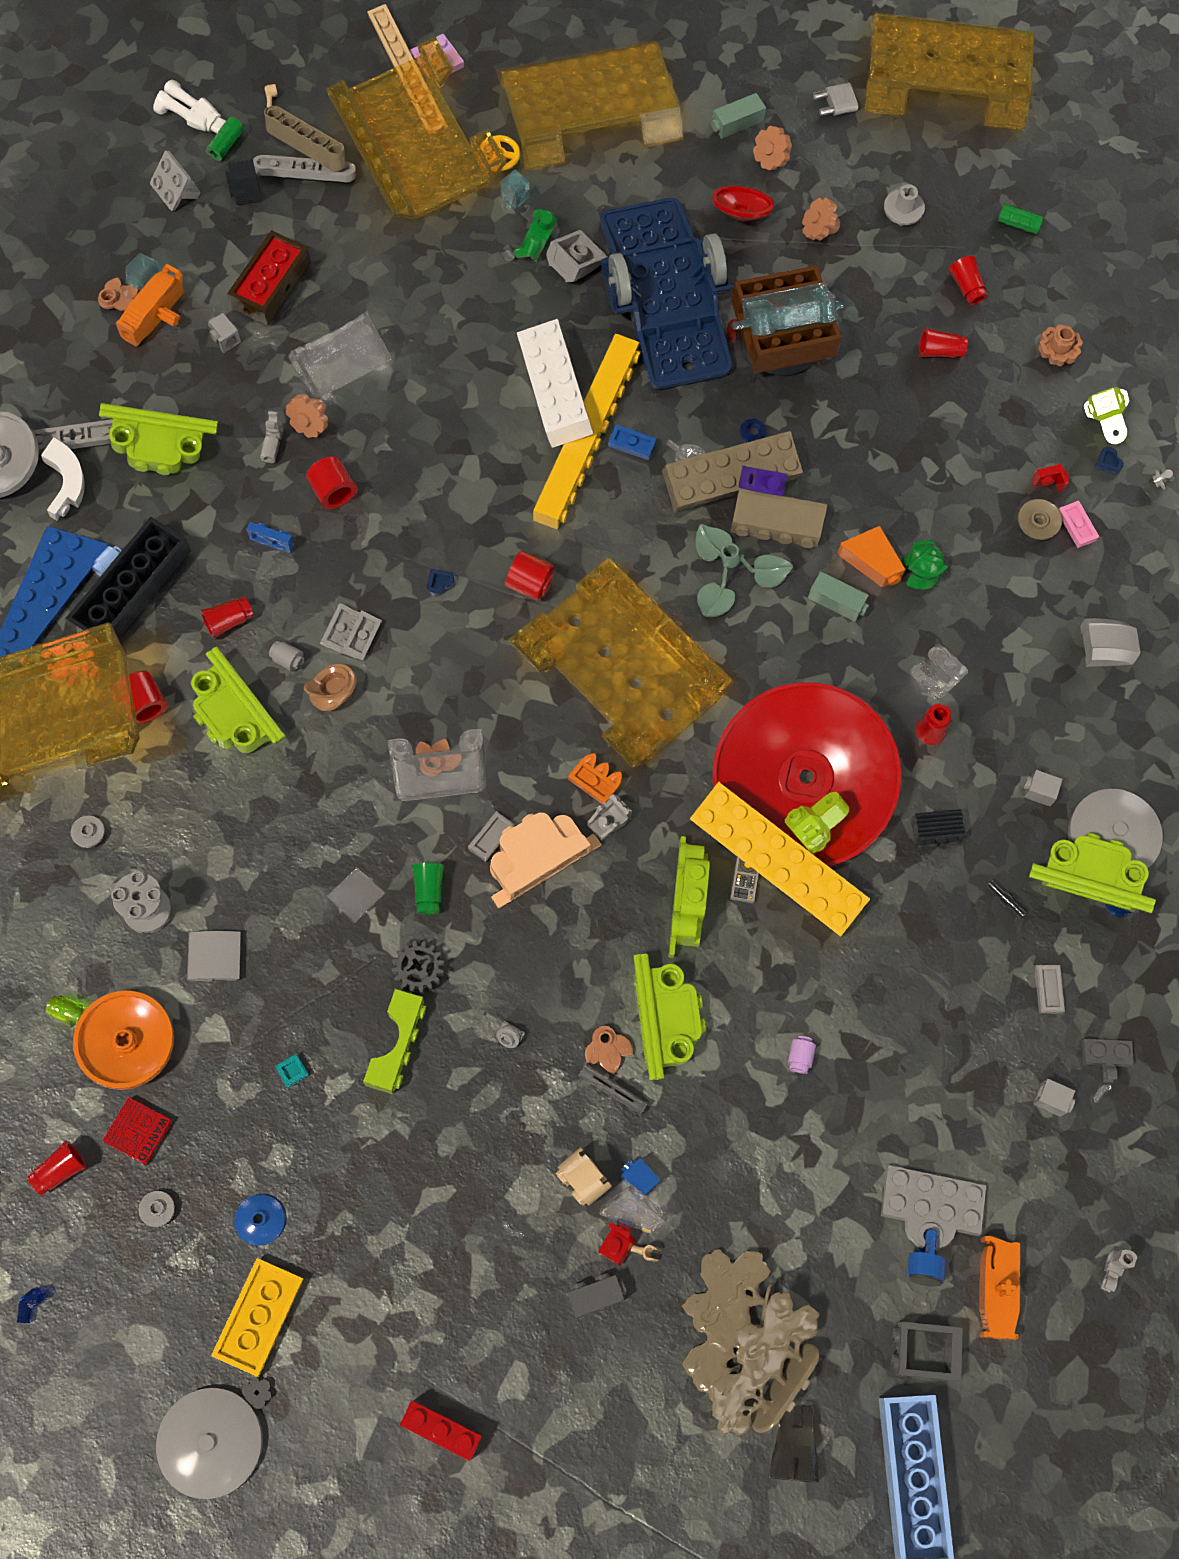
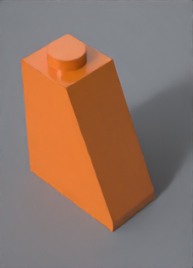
[837,526,905,587]

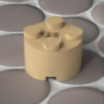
[556,1147,612,1206]

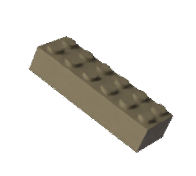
[662,431,803,512]

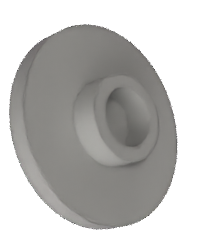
[71,816,105,848]
[139,1191,175,1227]

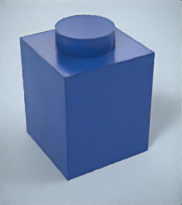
[621,1158,660,1200]

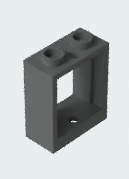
[891,1322,963,1382]

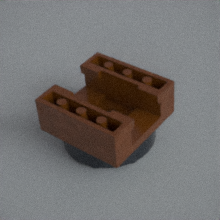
[731,265,842,375]

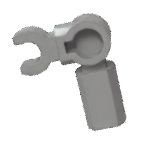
[260,411,284,463]
[1100,1249,1137,1293]

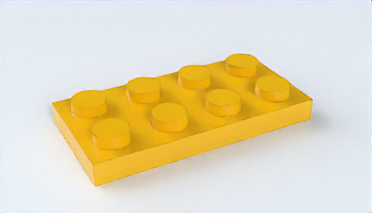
[211,1258,304,1377]

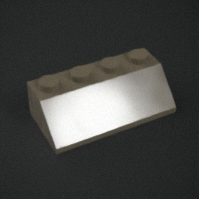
[731,488,827,548]

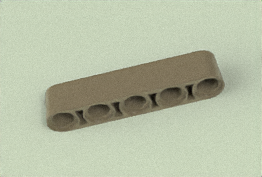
[264,106,346,171]

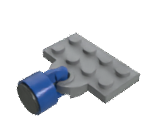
[881,1165,986,1286]

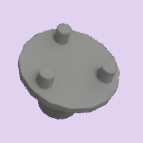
[884,184,925,226]

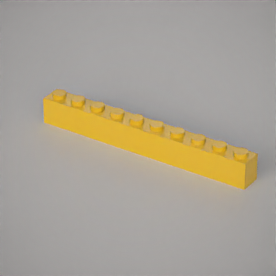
[533,333,641,530]

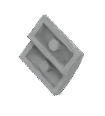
[320,603,382,660]
[187,931,240,982]

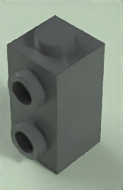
[567,1273,627,1319]

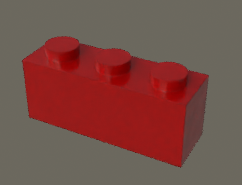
[400,1400,482,1461]

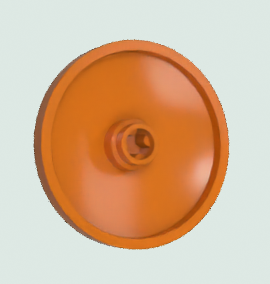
[73,991,174,1090]

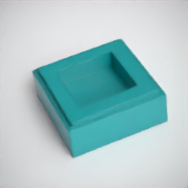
[275,1054,309,1088]

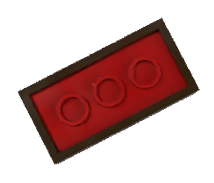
[227,230,311,326]

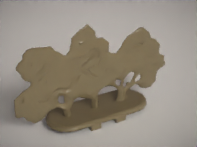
[682,1249,774,1401]
[711,1292,819,1436]

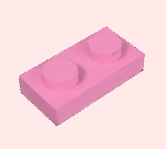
[1059,501,1099,548]

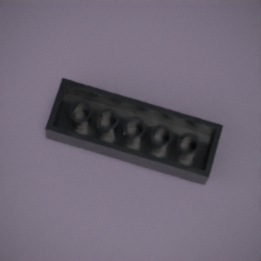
[65,516,191,653]

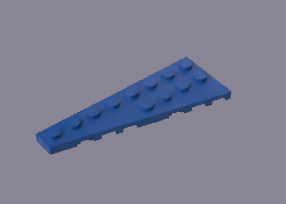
[0,526,109,693]

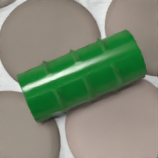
[206,117,244,161]
[997,203,1043,235]

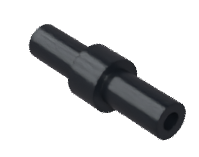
[986,880,1028,919]

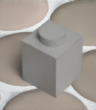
[1023,770,1062,807]
[1033,1079,1075,1117]

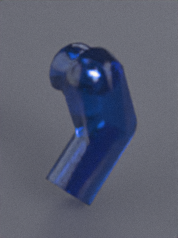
[17,1288,45,1323]

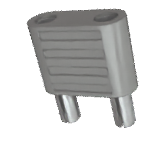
[813,83,858,116]

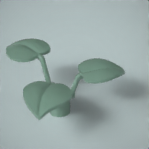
[695,524,793,617]

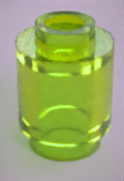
[45,995,84,1027]

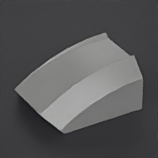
[546,230,608,282]
[1080,618,1141,667]

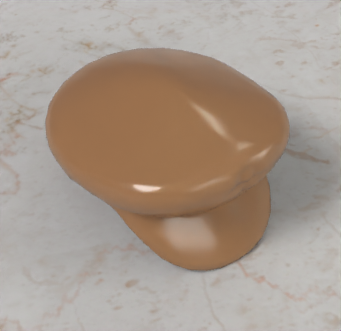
[304,664,357,711]

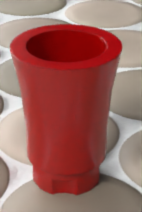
[948,255,988,306]
[919,327,968,358]
[200,597,253,639]
[915,703,952,745]
[27,1140,87,1196]

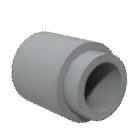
[269,641,304,671]

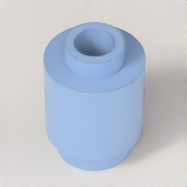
[92,546,122,576]

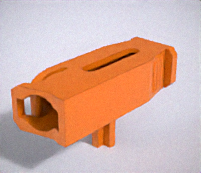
[116,264,185,346]
[979,1236,1020,1340]

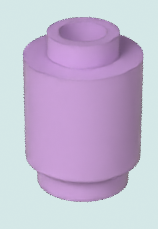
[788,1036,816,1074]

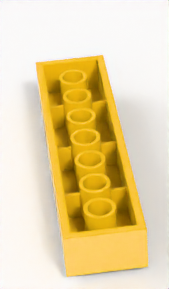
[690,782,870,937]

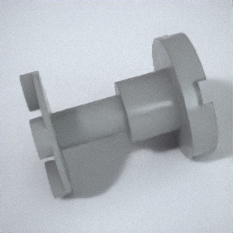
[111,871,171,933]

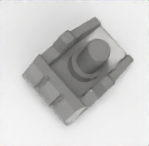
[587,795,632,841]

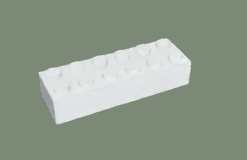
[517,319,593,448]

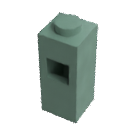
[711,93,766,139]
[808,571,869,622]

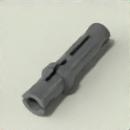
[578,1063,649,1116]

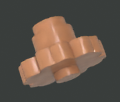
[753,126,792,170]
[802,197,840,241]
[1038,324,1083,366]
[286,394,328,438]

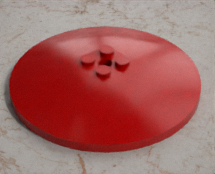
[713,682,901,867]

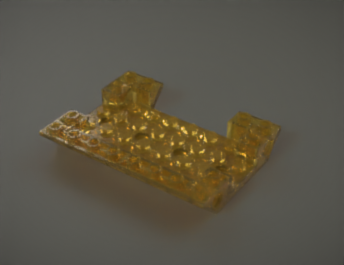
[864,11,1034,130]
[509,557,733,769]

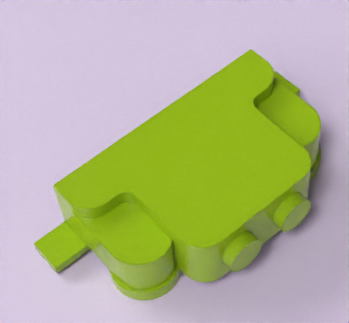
[99,403,218,475]
[191,647,286,753]
[1029,833,1156,913]
[668,836,710,958]
[633,954,706,1080]

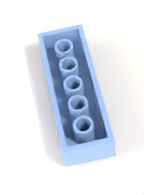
[879,1395,954,1559]

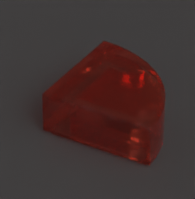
[728,319,739,341]

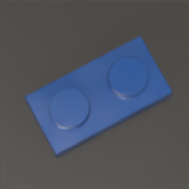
[608,424,657,461]
[246,522,294,553]

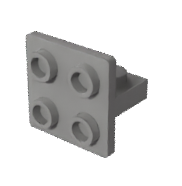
[150,151,201,211]

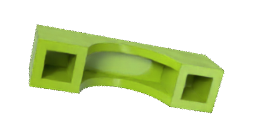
[363,989,427,1094]

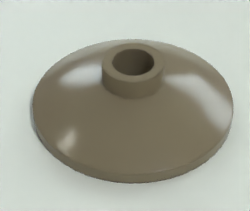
[1018,499,1062,540]

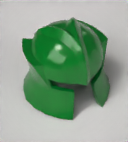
[901,540,948,590]

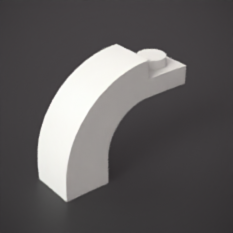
[41,438,85,521]

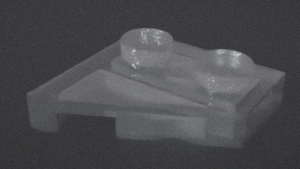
[599,1184,668,1233]

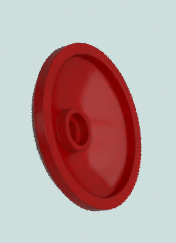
[712,186,774,222]

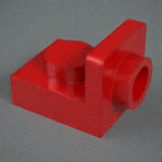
[1031,464,1069,492]
[597,1222,636,1266]

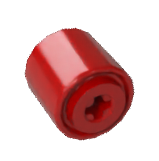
[306,456,357,509]
[505,550,554,601]
[114,671,168,725]

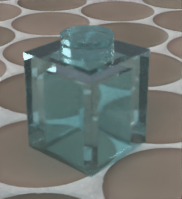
[500,170,530,209]
[125,253,159,290]

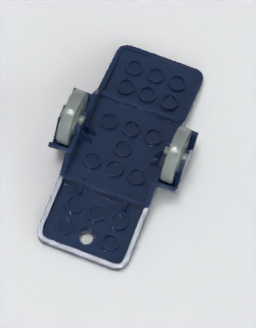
[600,198,733,389]

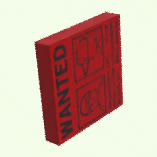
[102,1097,172,1165]

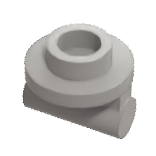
[1152,469,1175,490]
[497,1021,525,1048]

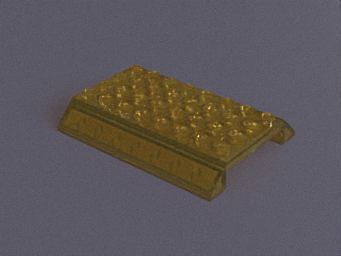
[325,37,507,219]
[497,40,683,170]
[0,622,140,794]

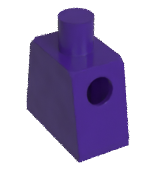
[738,465,787,496]

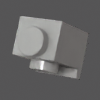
[208,313,241,354]

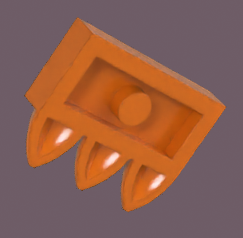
[568,753,622,805]

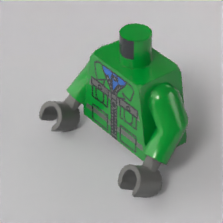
[500,204,558,262]

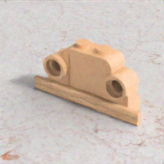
[490,813,602,909]

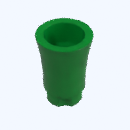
[411,863,445,915]

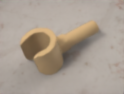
[265,84,278,107]
[630,1245,661,1262]

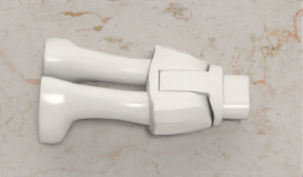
[154,80,226,133]

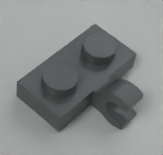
[1082,1039,1134,1083]

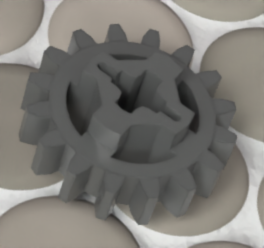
[392,941,444,994]

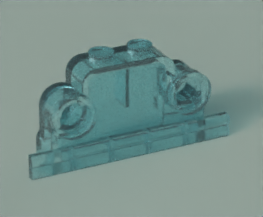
[732,282,843,335]

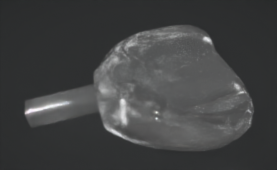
[666,440,705,462]

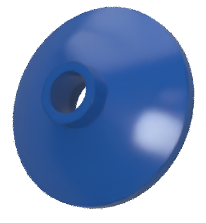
[234,1194,285,1246]

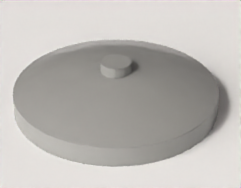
[0,411,39,497]
[1068,789,1163,868]
[156,1388,263,1499]

